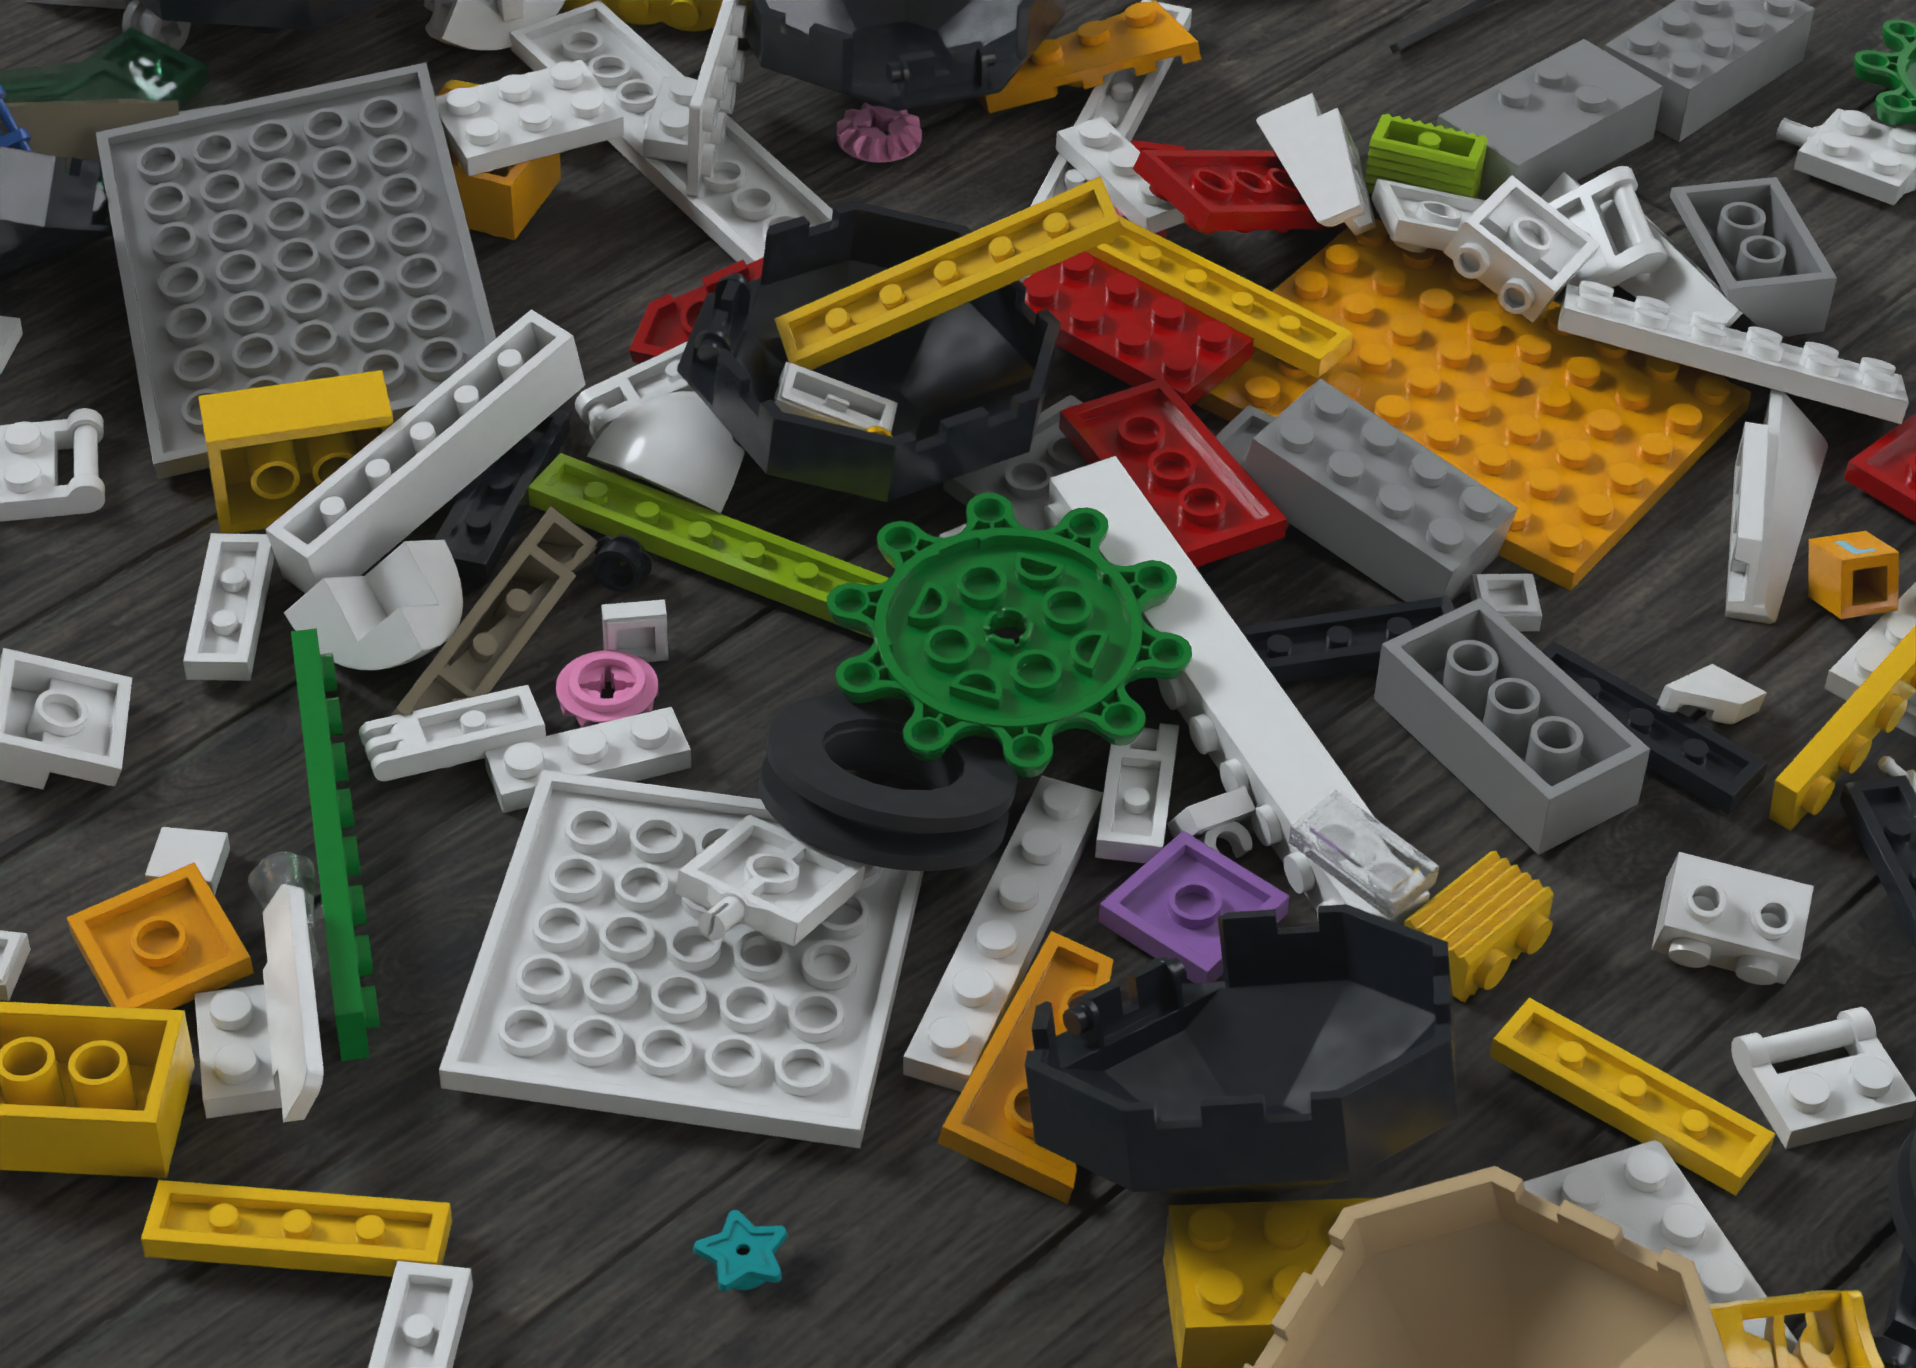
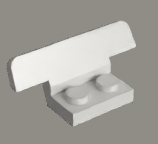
[195,884,324,1122]

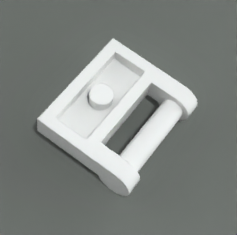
[1548,166,1668,288]
[0,408,105,522]
[1731,1007,1916,1149]

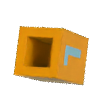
[1808,531,1899,619]

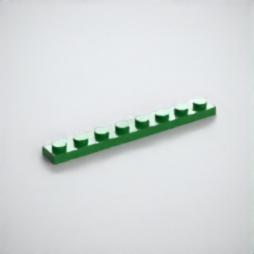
[291,628,380,1061]

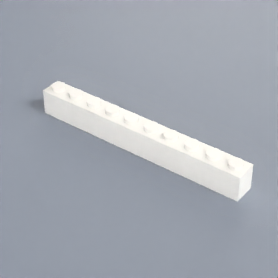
[1043,456,1430,926]

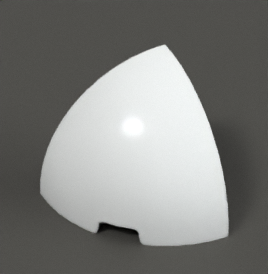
[424,0,565,51]
[587,391,744,514]
[284,540,463,670]

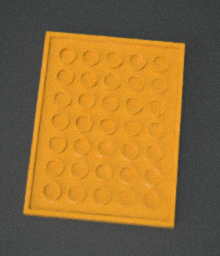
[1194,219,1751,591]

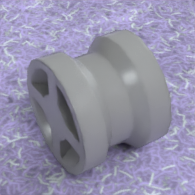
[122,0,190,57]

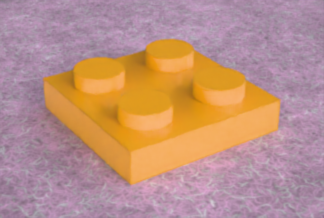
[66,862,254,1010]

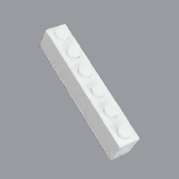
[265,310,586,593]

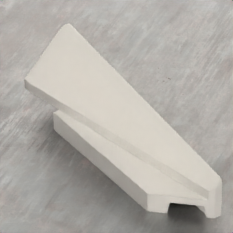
[1256,93,1376,236]
[1541,172,1742,328]
[1725,389,1828,624]

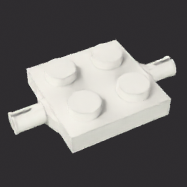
[1776,108,1916,205]
[675,814,865,947]

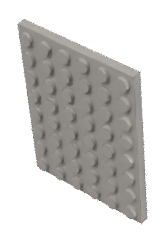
[95,63,496,479]

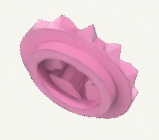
[837,103,922,163]
[556,650,659,728]

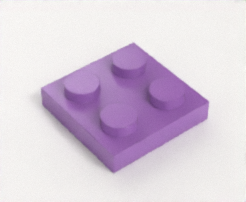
[1098,831,1290,983]

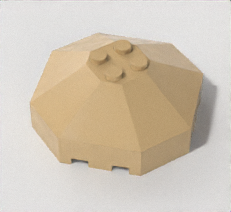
[1243,1166,1730,1368]

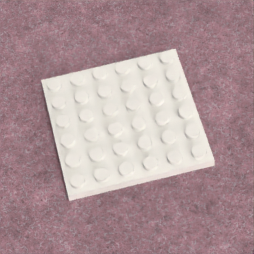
[439,770,924,1148]

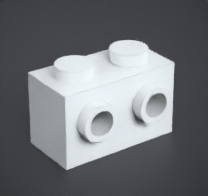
[1651,852,1814,985]

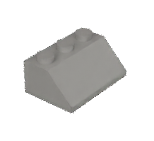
[1670,177,1837,337]

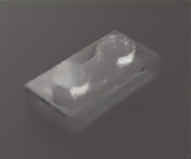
[1288,790,1439,920]

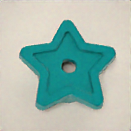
[693,1210,788,1292]

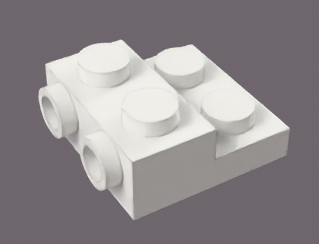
[1443,175,1600,323]
[0,648,132,790]

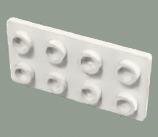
[643,0,748,196]

